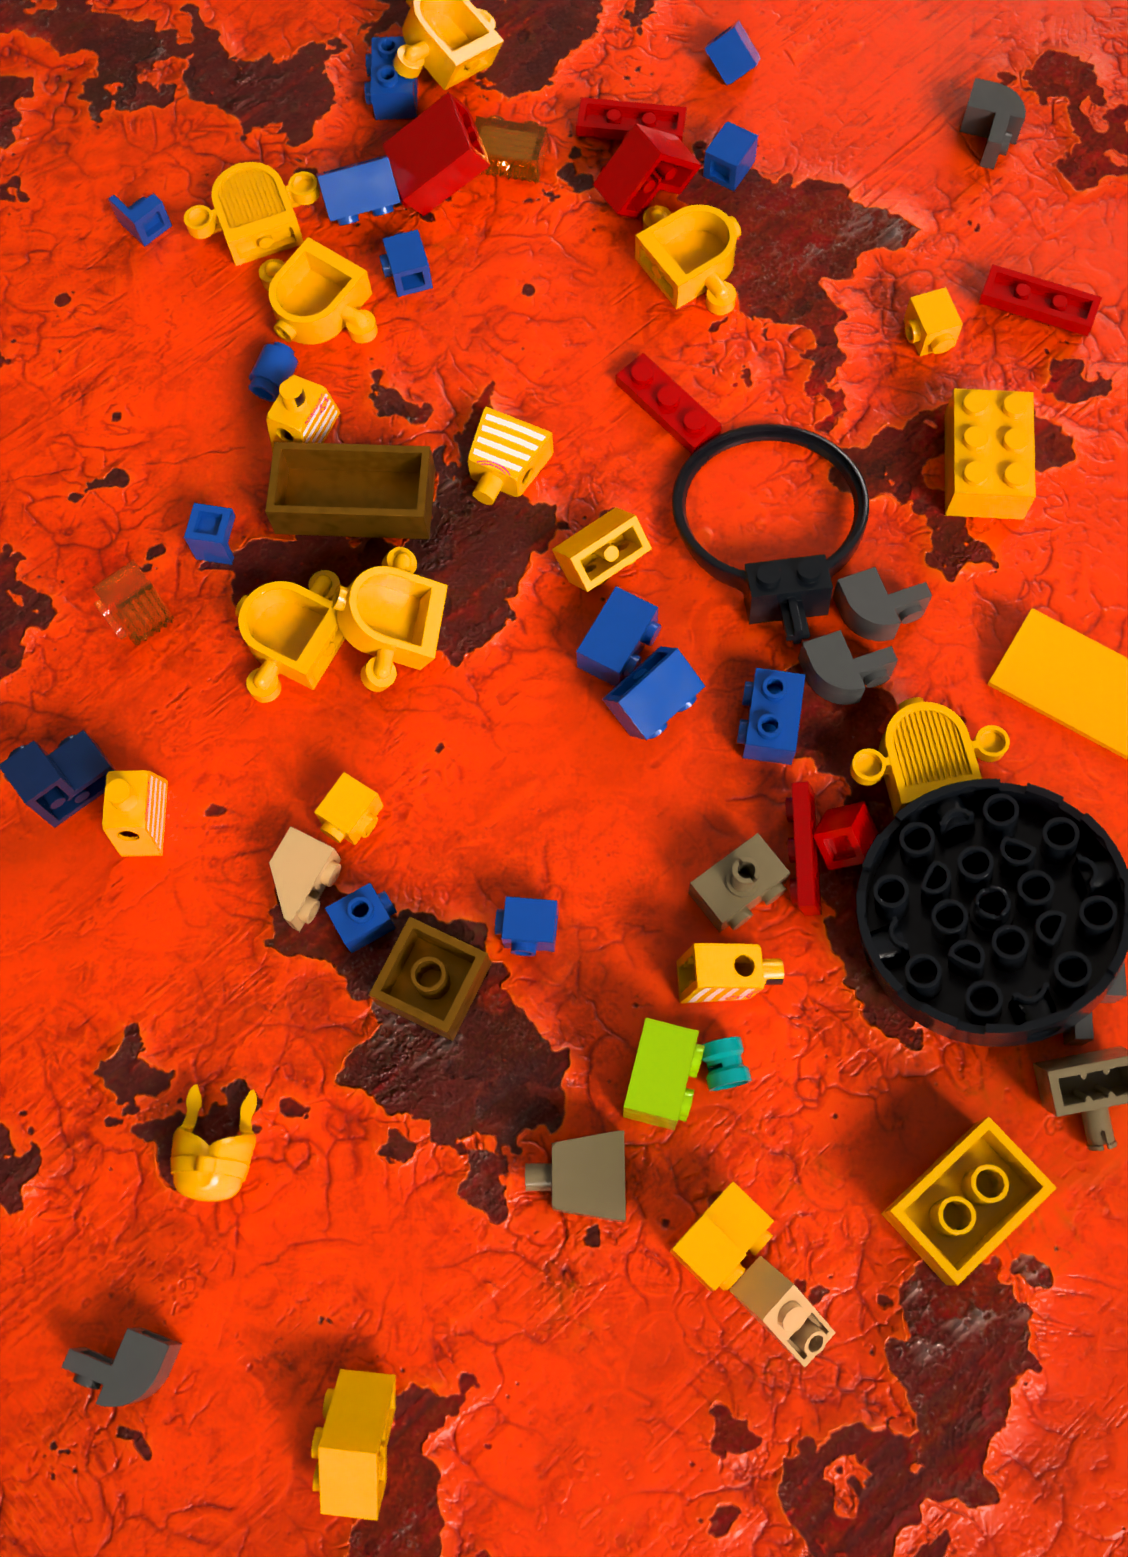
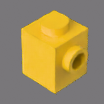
[904,287,963,356]
[314,772,384,845]

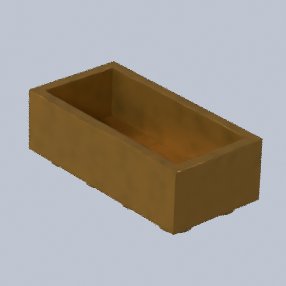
[265,442,436,539]

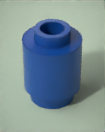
[249,342,298,402]

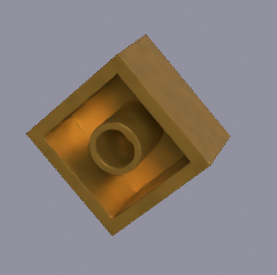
[369,916,491,1041]

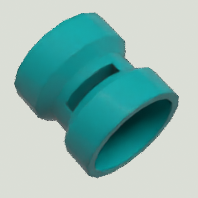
[702,1036,752,1091]

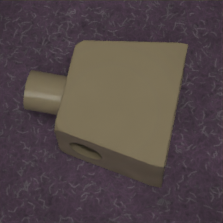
[525,1130,626,1222]

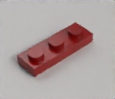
[576,97,687,142]
[978,264,1102,336]
[616,353,722,454]
[785,781,822,916]

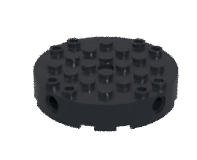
[856,779,1128,1047]

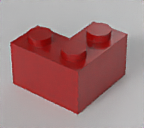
[593,123,702,219]

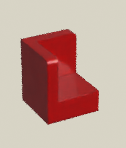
[813,801,878,870]

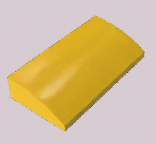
[987,608,1128,760]

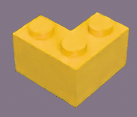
[669,1182,774,1291]
[311,1369,396,1521]

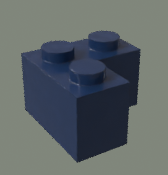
[0,730,117,828]

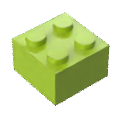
[623,1018,705,1130]

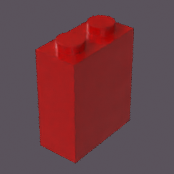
[382,92,491,216]

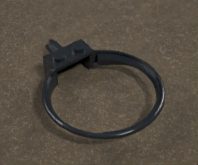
[672,424,869,644]

